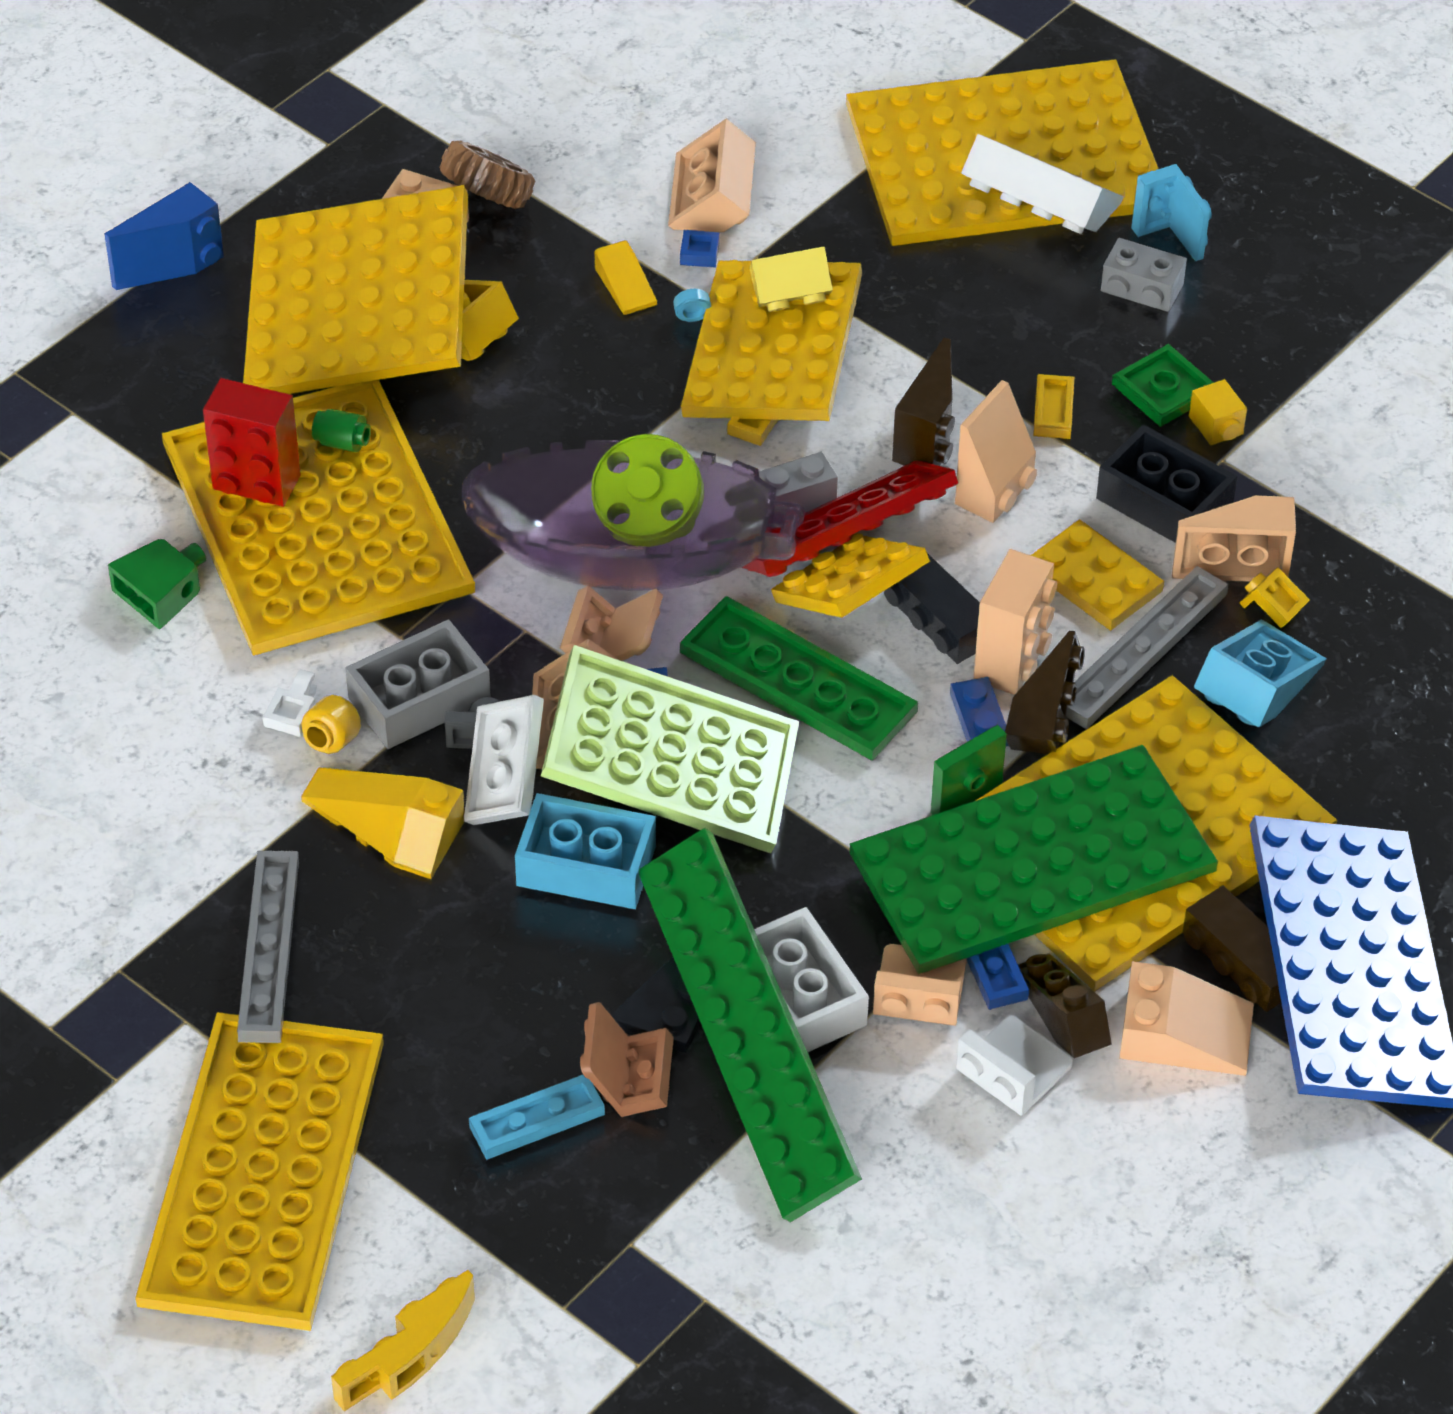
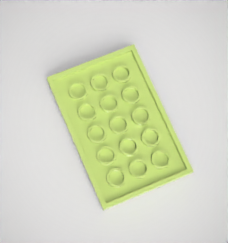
[541,645,799,853]

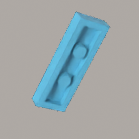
[469,1075,605,1160]

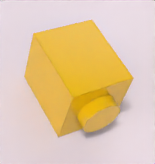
[1189,379,1247,445]

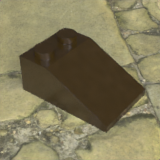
[892,337,955,466]

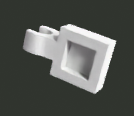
[262,669,317,737]

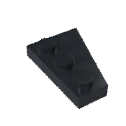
[611,957,701,1053]

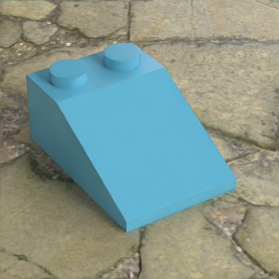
[1194,619,1327,727]

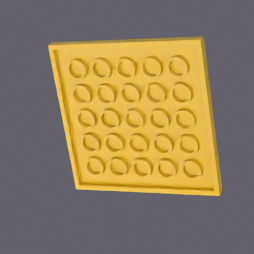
[243,185,468,394]

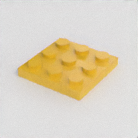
[771,533,930,618]

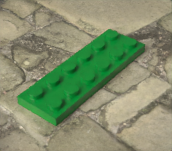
[680,596,918,761]

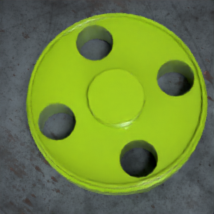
[591,434,704,547]

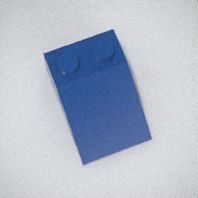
[104,182,224,290]

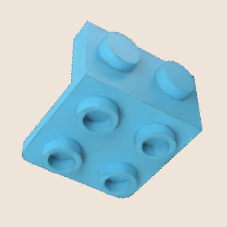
[1131,164,1212,261]

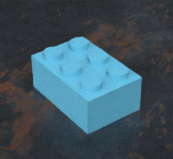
[515,793,656,909]

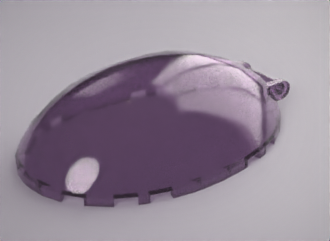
[462,440,805,591]

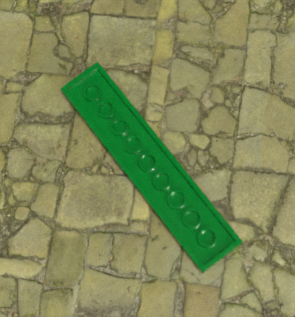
[638,828,862,1223]

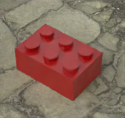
[203,378,301,507]

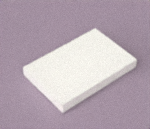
[464,695,544,825]

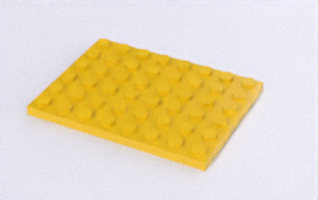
[846,59,1158,246]
[162,380,475,656]
[975,675,1337,992]

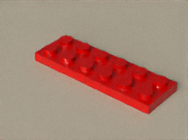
[727,460,959,577]

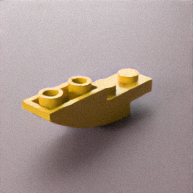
[331,1270,475,1411]

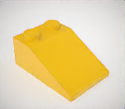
[461,280,519,361]

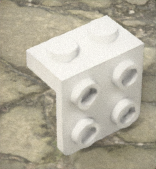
[956,1016,1073,1116]

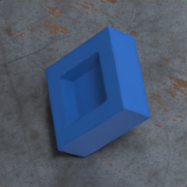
[680,230,720,268]

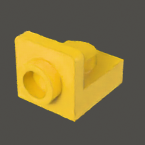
[1239,567,1310,628]

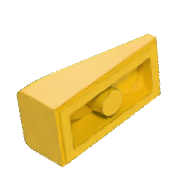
[595,240,657,315]

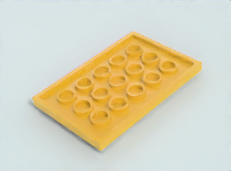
[681,260,862,421]

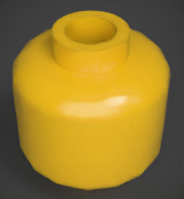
[301,695,361,754]

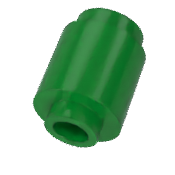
[312,409,371,452]

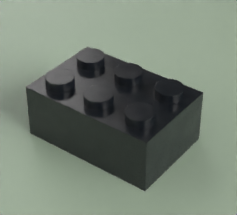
[1096,425,1238,543]

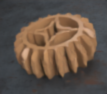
[439,140,536,209]

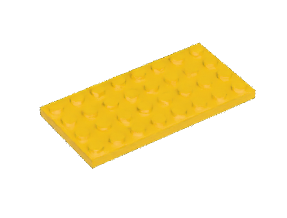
[135,1012,384,1331]

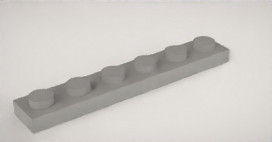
[1066,566,1229,730]
[237,851,299,1043]

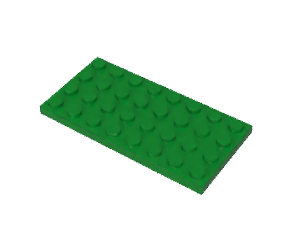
[849,745,1218,974]

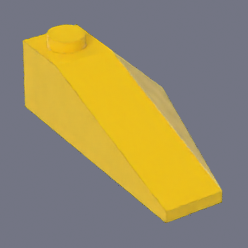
[301,767,465,879]

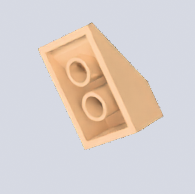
[955,380,1037,523]
[1172,495,1296,582]
[1119,961,1254,1076]

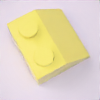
[749,247,833,312]

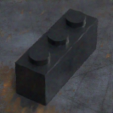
[884,553,980,664]

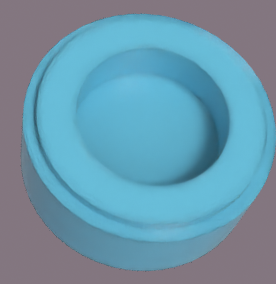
[673,289,711,322]

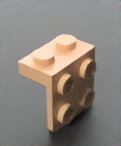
[560,585,663,661]
[873,944,966,1026]

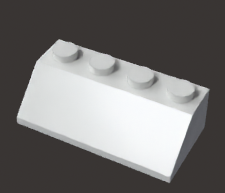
[961,134,1124,234]

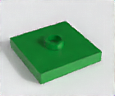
[1112,344,1214,427]
[930,725,1007,815]

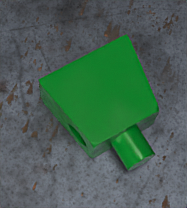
[108,539,206,630]

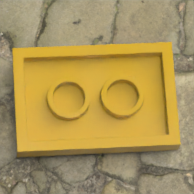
[1030,519,1164,631]

